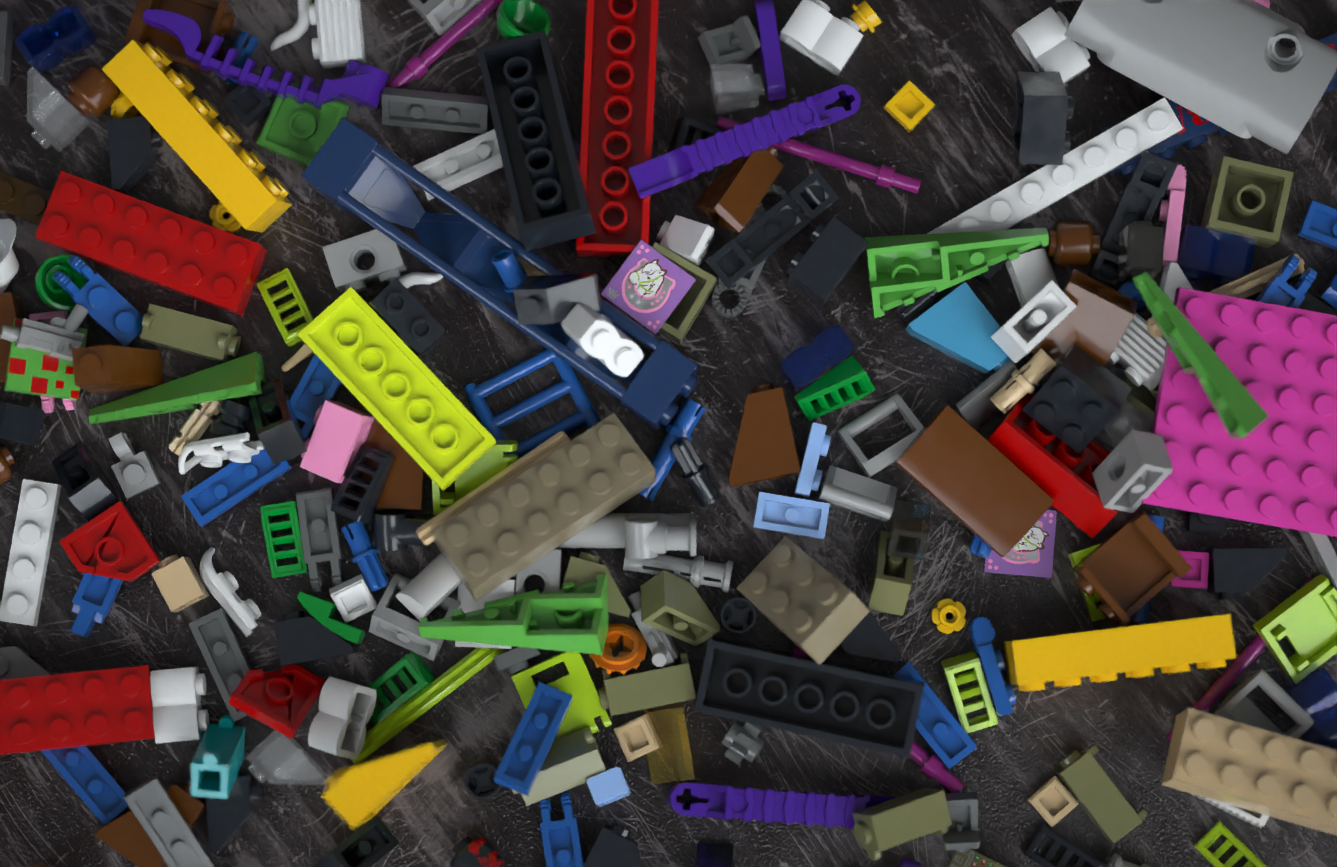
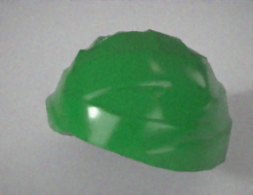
[496,0,551,40]
[35,254,90,312]

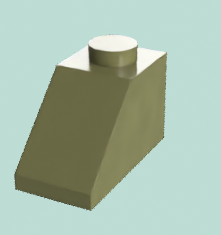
[868,530,916,616]
[562,552,631,618]
[640,570,720,647]

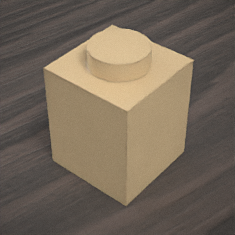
[151,554,210,612]

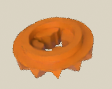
[589,623,647,675]

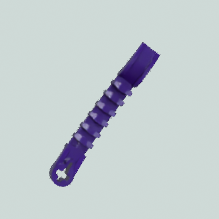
[142,9,389,110]
[628,85,861,199]
[667,781,896,828]

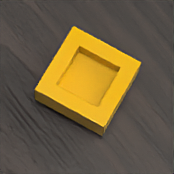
[884,80,935,132]

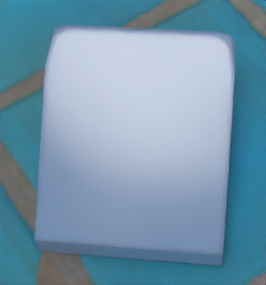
[587,767,631,807]

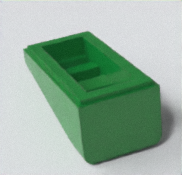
[794,356,875,421]
[260,501,309,579]
[368,652,436,725]

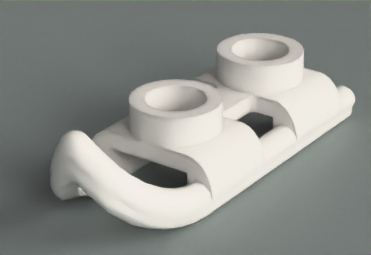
[178,432,265,475]
[199,547,261,638]

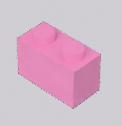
[300,400,375,483]

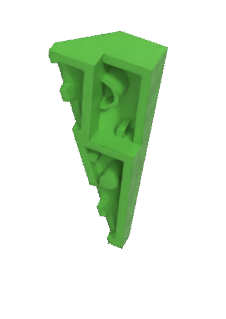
[865,228,1049,318]
[1132,271,1268,439]
[89,352,266,424]
[418,574,609,655]

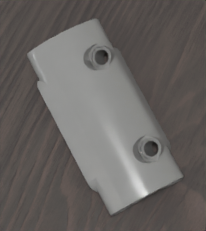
[1064,0,1337,154]

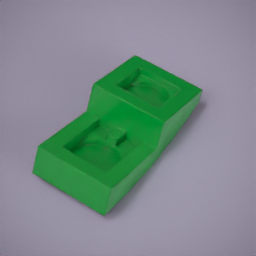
[297,592,366,644]

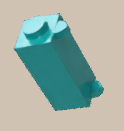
[191,715,245,799]

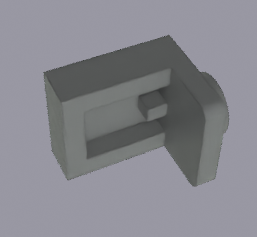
[698,15,760,70]
[494,647,541,675]
[941,792,980,852]

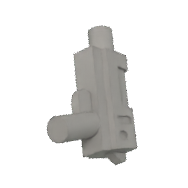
[0,304,89,362]
[628,591,679,668]

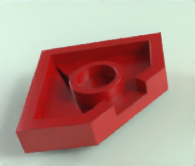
[59,501,161,582]
[228,664,326,739]

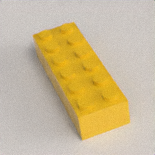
[102,40,293,233]
[1002,614,1236,692]

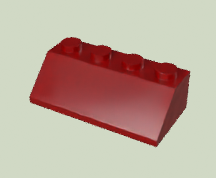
[987,392,1118,538]

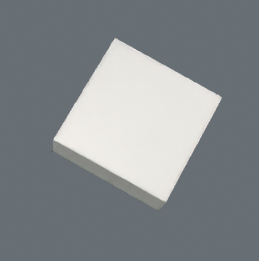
[329,574,377,623]

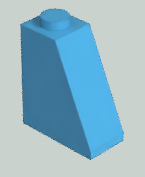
[906,282,1013,375]

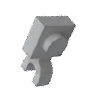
[109,433,161,498]

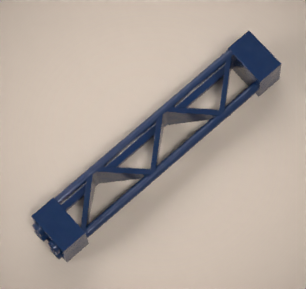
[301,118,699,430]

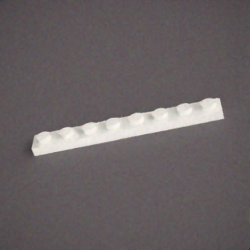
[927,97,1183,234]

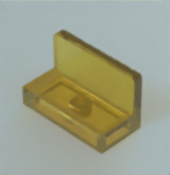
[641,706,695,784]

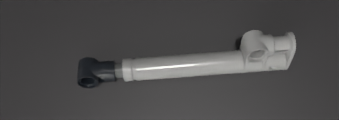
[374,509,696,559]

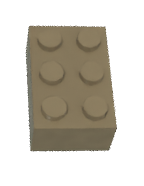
[736,536,870,665]

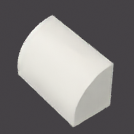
[1005,248,1059,308]
[395,552,462,621]

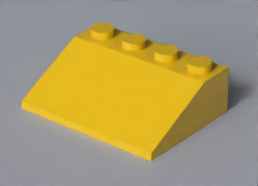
[322,739,448,828]

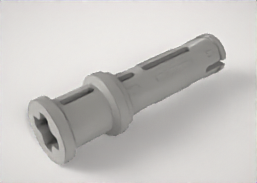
[623,554,734,593]

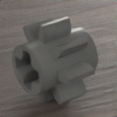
[721,720,766,765]

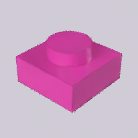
[1169,551,1209,589]

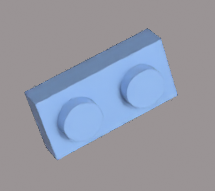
[794,422,831,498]
[753,492,830,540]

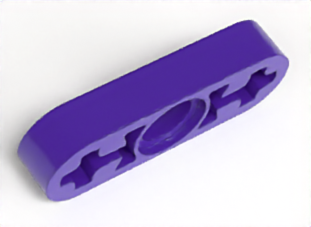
[754,0,786,101]

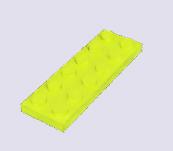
[297,287,497,491]

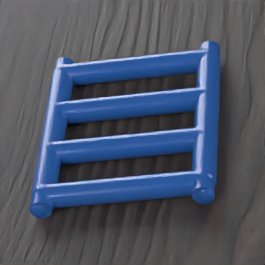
[463,349,601,459]

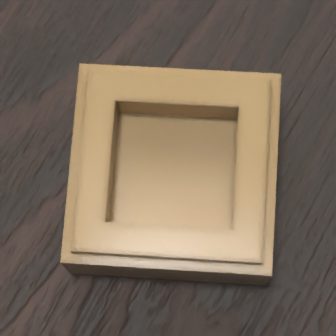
[613,714,663,762]
[1027,776,1079,827]

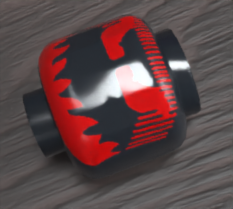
[450,836,504,867]

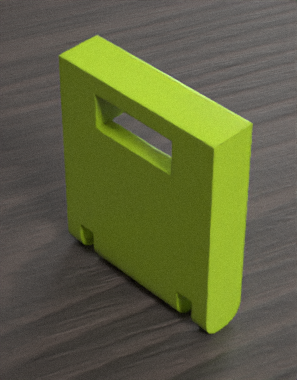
[432,440,518,515]
[1253,575,1337,684]
[511,651,612,739]

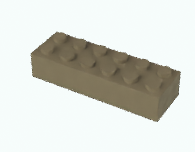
[432,413,655,601]

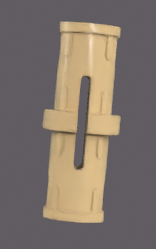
[989,348,1057,415]

